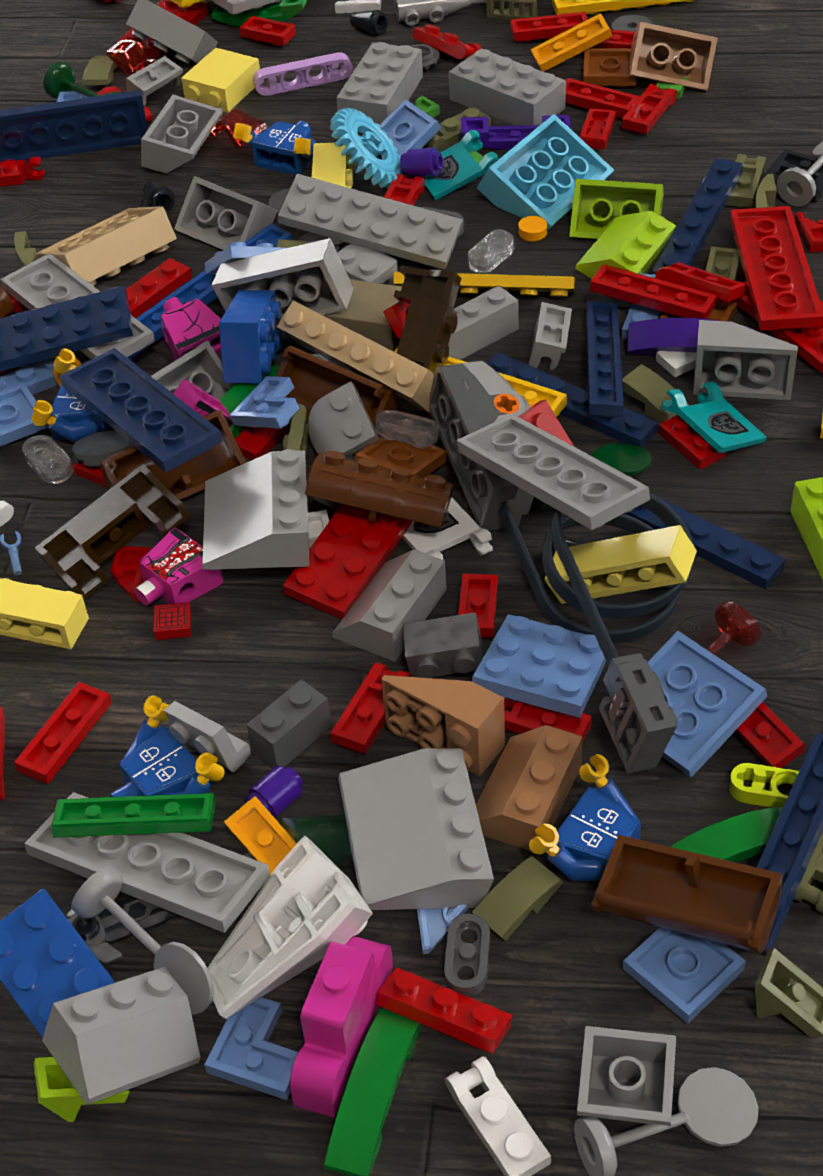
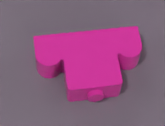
[290,936,393,1118]

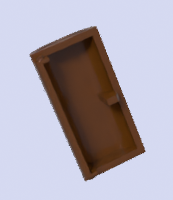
[275,346,398,438]
[100,410,246,500]
[305,450,454,527]
[591,835,782,954]

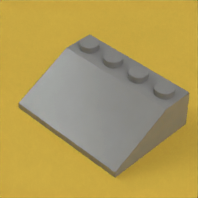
[202,449,309,570]
[338,748,494,910]

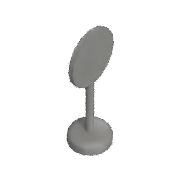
[776,141,823,207]
[71,866,214,1015]
[574,1067,759,1176]

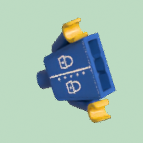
[233,121,316,175]
[31,348,110,442]
[110,696,224,797]
[529,754,641,881]

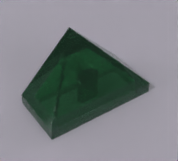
[280,815,352,867]

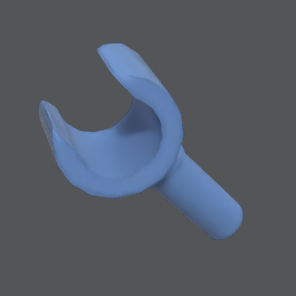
[0,531,22,575]

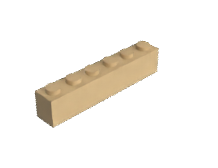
[277,301,434,413]

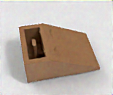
[381,675,505,777]

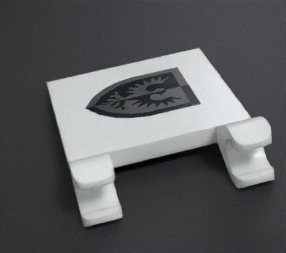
[402,498,493,560]

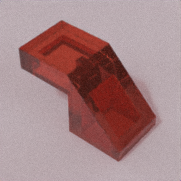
[106,40,159,76]
[209,108,267,148]

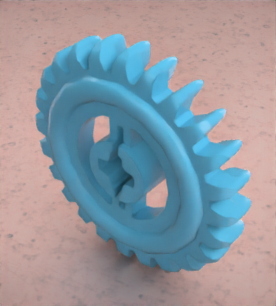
[330,108,403,188]

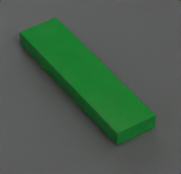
[51,793,216,838]

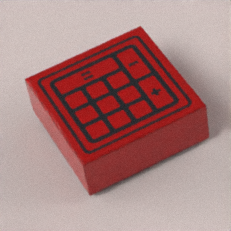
[154,602,191,640]

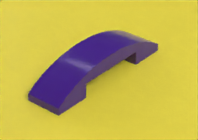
[460,115,571,150]
[627,318,755,356]

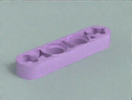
[253,53,353,96]

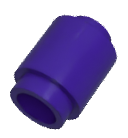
[400,147,444,178]
[244,765,302,818]

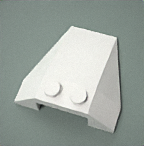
[207,836,373,1019]

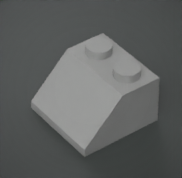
[577,1026,676,1126]

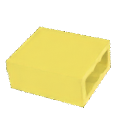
[181,48,260,112]

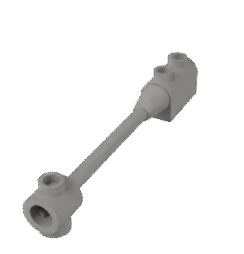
[394,0,496,26]

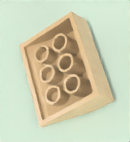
[36,206,177,286]

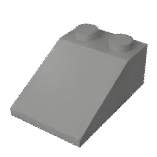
[693,320,798,400]

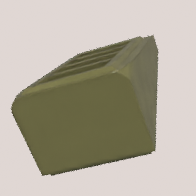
[486,0,537,19]

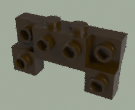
[394,266,462,374]
[35,464,190,600]

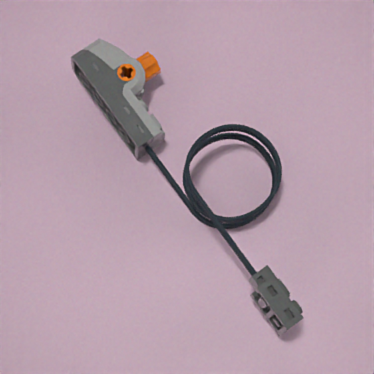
[429,360,695,774]

